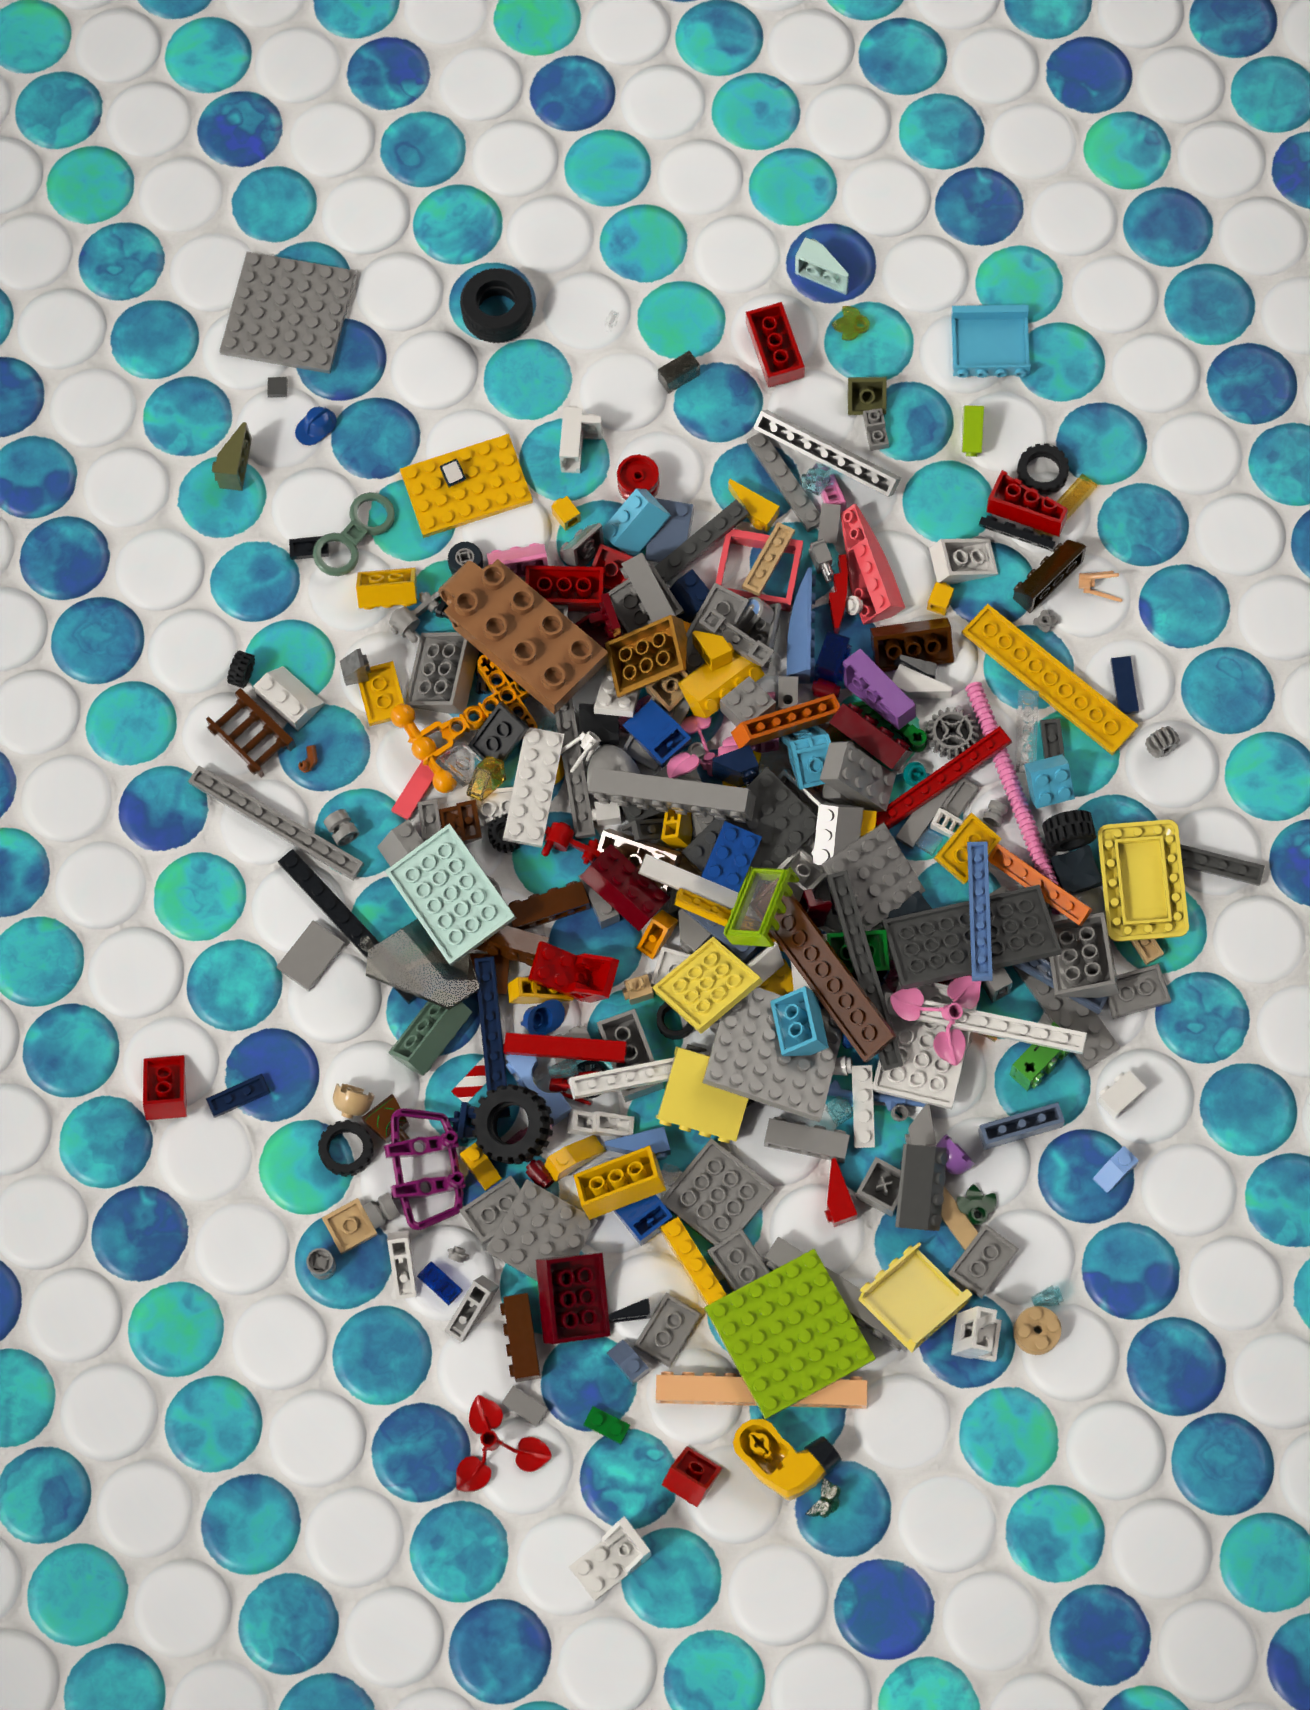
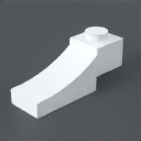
[567,1110,634,1137]

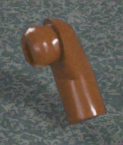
[298,745,318,773]

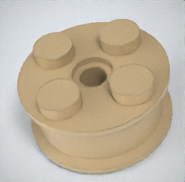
[1013,1306,1061,1355]

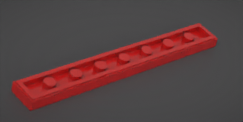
[876,726,1012,830]

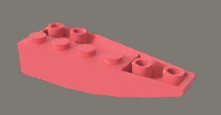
[840,504,905,625]

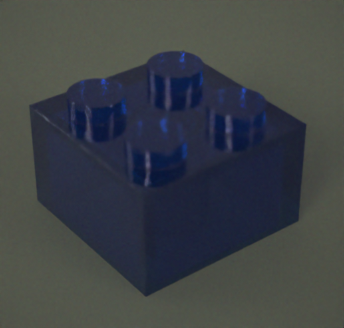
[815,631,852,685]

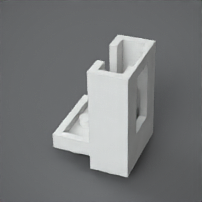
[559,406,603,473]
[951,1306,1002,1362]

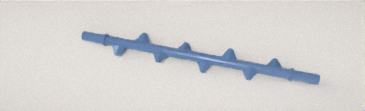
[827,1080,926,1111]

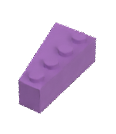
[843,649,916,730]

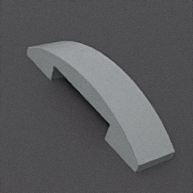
[698,607,774,667]

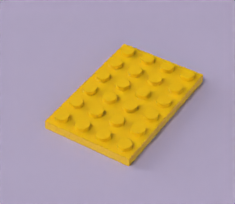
[400,434,533,538]

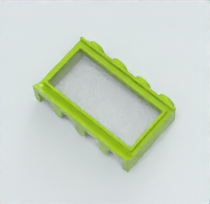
[723,866,800,947]

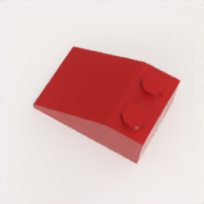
[143,1055,187,1120]

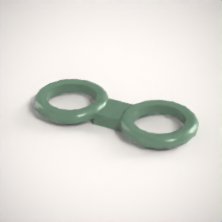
[313,492,395,576]

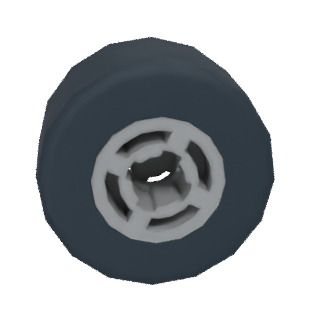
[448,542,483,574]

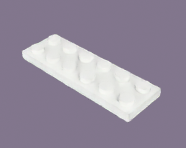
[503,727,564,848]

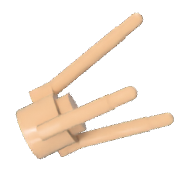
[1079,571,1123,602]

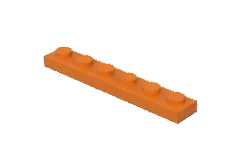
[988,843,1093,926]

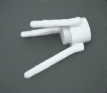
[561,731,601,773]

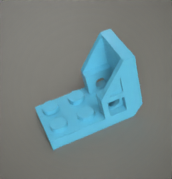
[779,725,831,789]

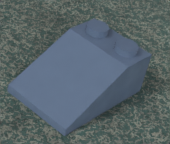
[645,498,694,562]

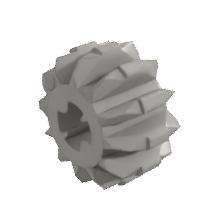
[1145,726,1180,758]

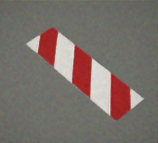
[451,1039,509,1102]

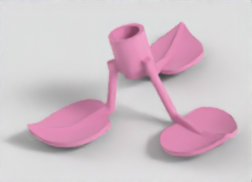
[667,714,756,779]
[890,976,982,1066]

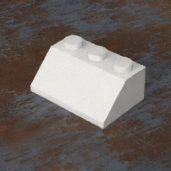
[253,666,325,731]

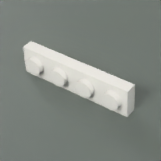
[852,1065,875,1148]

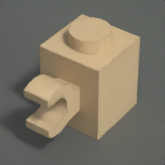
[622,974,654,1005]

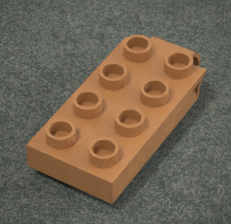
[438,559,608,715]

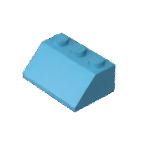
[603,488,672,557]
[770,986,829,1056]

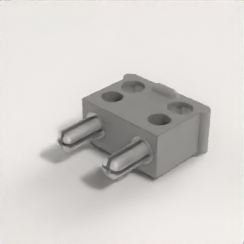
[809,539,833,583]

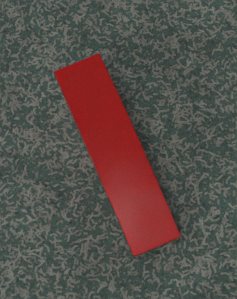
[828,554,848,636]

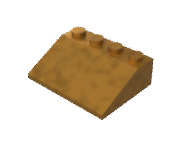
[605,615,687,698]

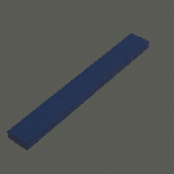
[474,956,510,1118]

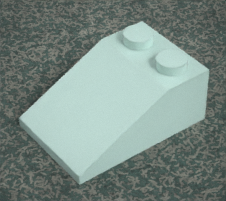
[795,237,849,295]

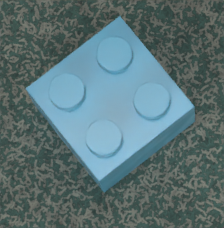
[1024,754,1075,809]

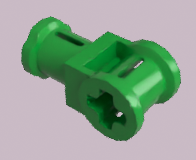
[890,723,927,752]

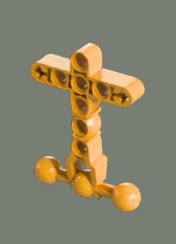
[390,655,538,793]

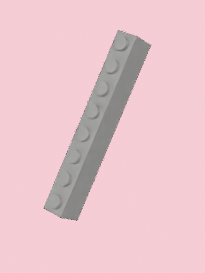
[753,410,901,497]
[765,1237,907,1351]

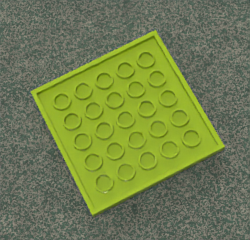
[704,1249,876,1420]

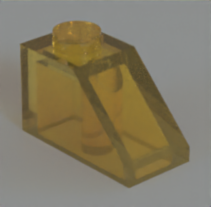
[466,756,506,802]

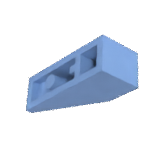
[604,1127,671,1160]

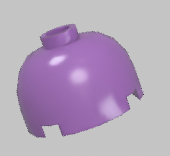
[936,1134,975,1175]

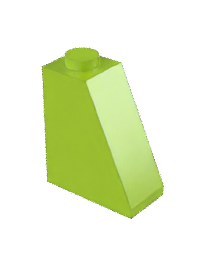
[962,406,984,457]

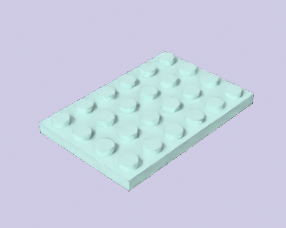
[385,824,516,966]

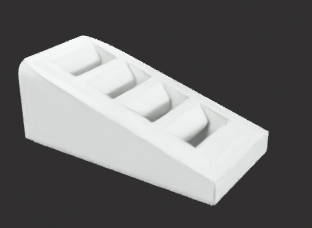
[930,808,963,838]

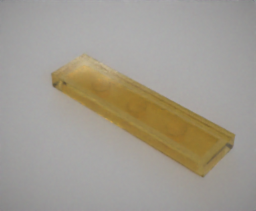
[1033,473,1097,537]

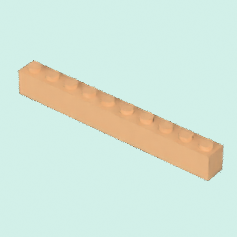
[656,1371,867,1409]

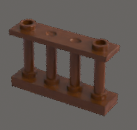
[206,688,296,778]

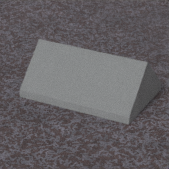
[747,603,781,668]

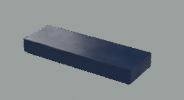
[1110,656,1139,715]
[206,1074,270,1118]

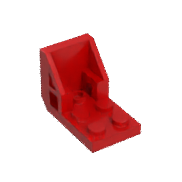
[528,941,620,1003]

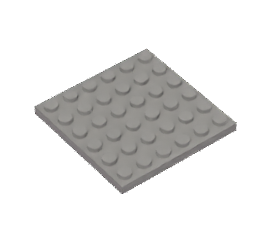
[220,252,356,374]
[702,987,843,1122]

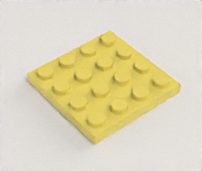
[652,937,763,1034]

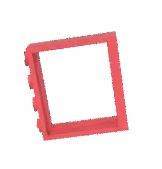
[716,529,803,612]

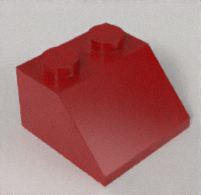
[661,1446,722,1507]

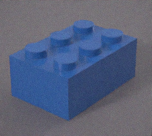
[701,821,762,893]

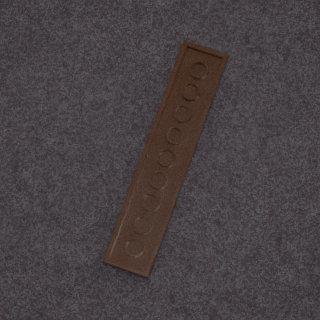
[750,878,897,1062]

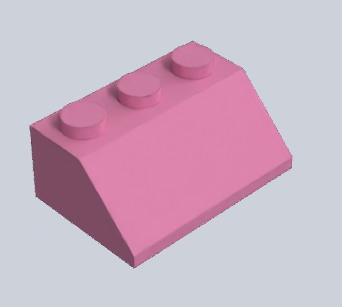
[487,543,548,577]

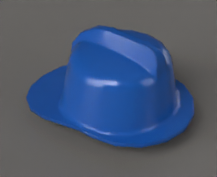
[295,407,337,446]
[520,999,565,1035]

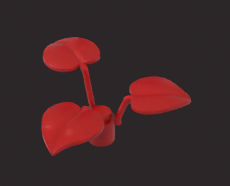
[456,1395,552,1492]

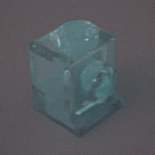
[802,462,830,496]
[825,1095,853,1126]

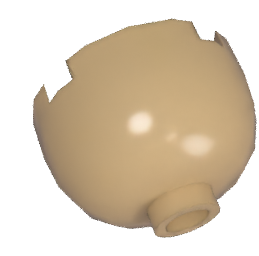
[333,1083,375,1119]

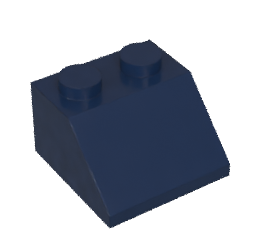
[670,569,710,623]
[712,745,759,787]

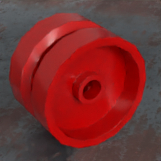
[617,454,660,500]

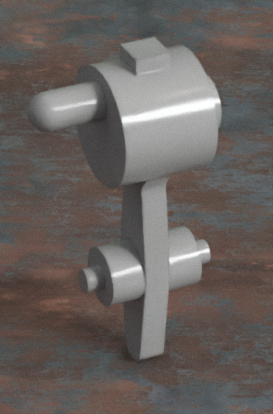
[389,591,442,643]

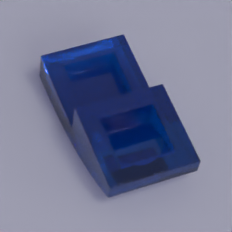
[417,1261,463,1306]

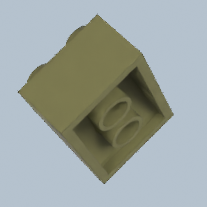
[212,422,252,491]

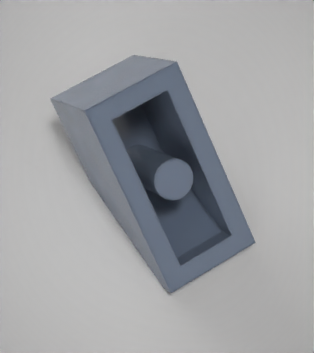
[607,1340,649,1385]

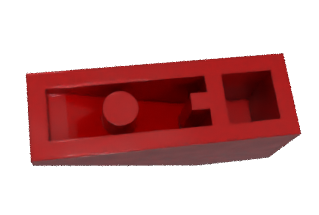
[824,1158,858,1227]

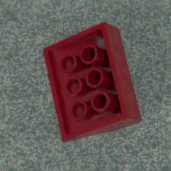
[536,1253,611,1344]

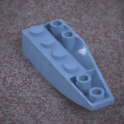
[786,568,816,684]

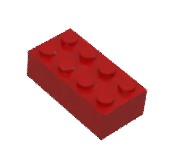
[746,302,805,388]

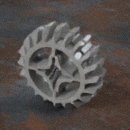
[925,707,979,760]

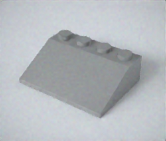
[405,632,479,714]
[1049,912,1119,998]

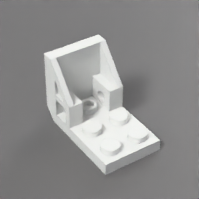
[568,1516,652,1602]

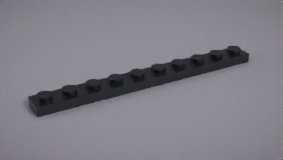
[278,849,424,1004]

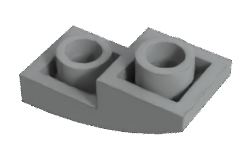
[863,408,889,451]

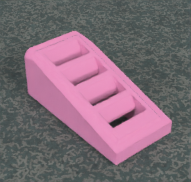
[816,474,846,513]

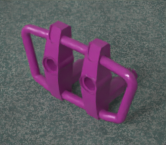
[384,1108,466,1230]

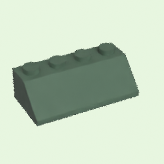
[388,990,472,1076]

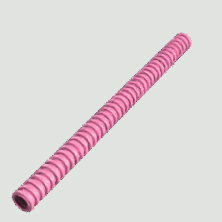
[965,682,1061,915]

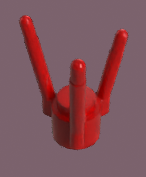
[549,1071,600,1106]

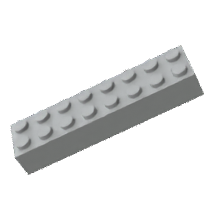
[588,768,756,823]

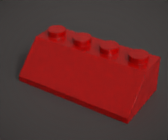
[525,566,604,612]

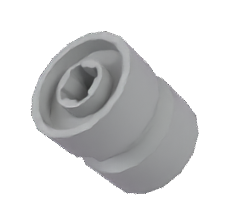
[324,809,360,846]
[363,1192,401,1229]
[306,1248,336,1280]

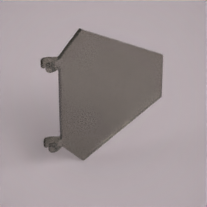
[359,919,480,1010]

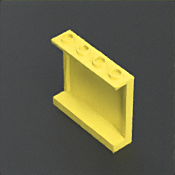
[655,1046,748,1144]
[858,1242,973,1353]

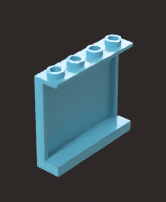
[951,305,1031,378]

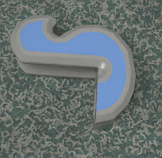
[736,597,774,634]

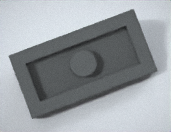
[621,818,664,842]

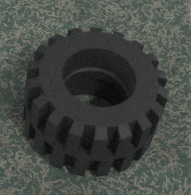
[1042,810,1097,852]

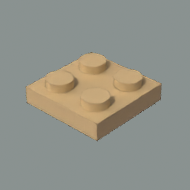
[322,1198,378,1255]

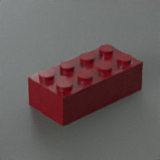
[829,703,912,771]
[580,844,670,931]

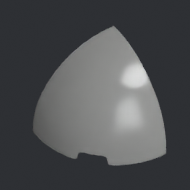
[587,744,641,794]

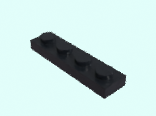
[979,515,1055,552]

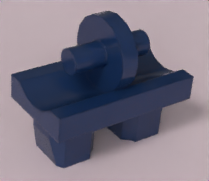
[448,1102,478,1143]

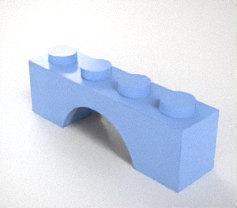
[505,1055,572,1127]

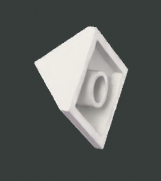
[746,942,785,987]

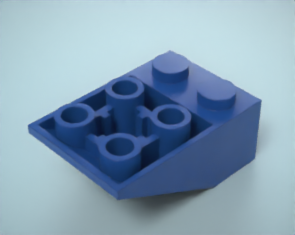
[622,699,692,769]
[614,1194,674,1246]

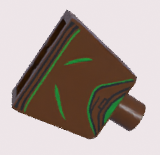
[361,1094,410,1143]

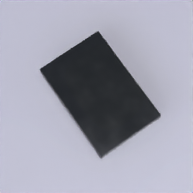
[468,701,530,772]

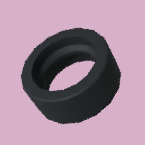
[657,1002,694,1040]

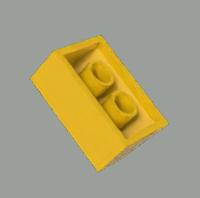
[356,567,417,610]

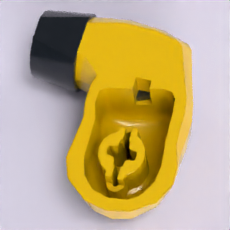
[733,1419,841,1501]

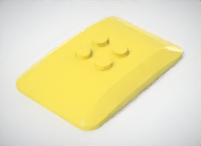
[1098,820,1189,942]

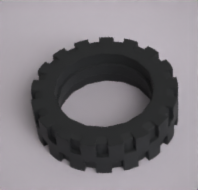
[1017,443,1069,496]
[318,1120,374,1177]

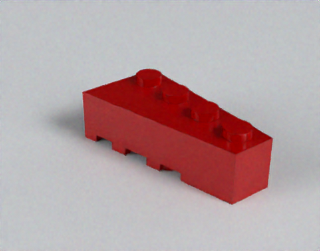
[987,470,1068,537]

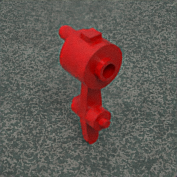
[541,822,602,865]

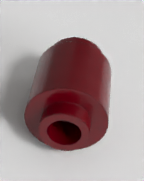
[811,678,841,700]
[526,1159,554,1190]

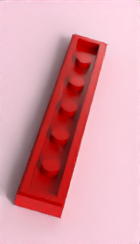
[503,1033,627,1063]

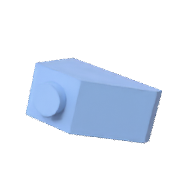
[1093,1146,1139,1194]

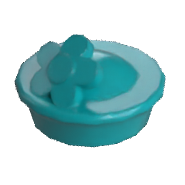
[903,762,926,786]

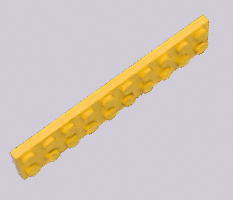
[962,604,1139,756]

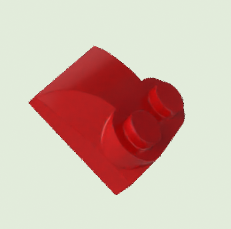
[591,544,634,590]

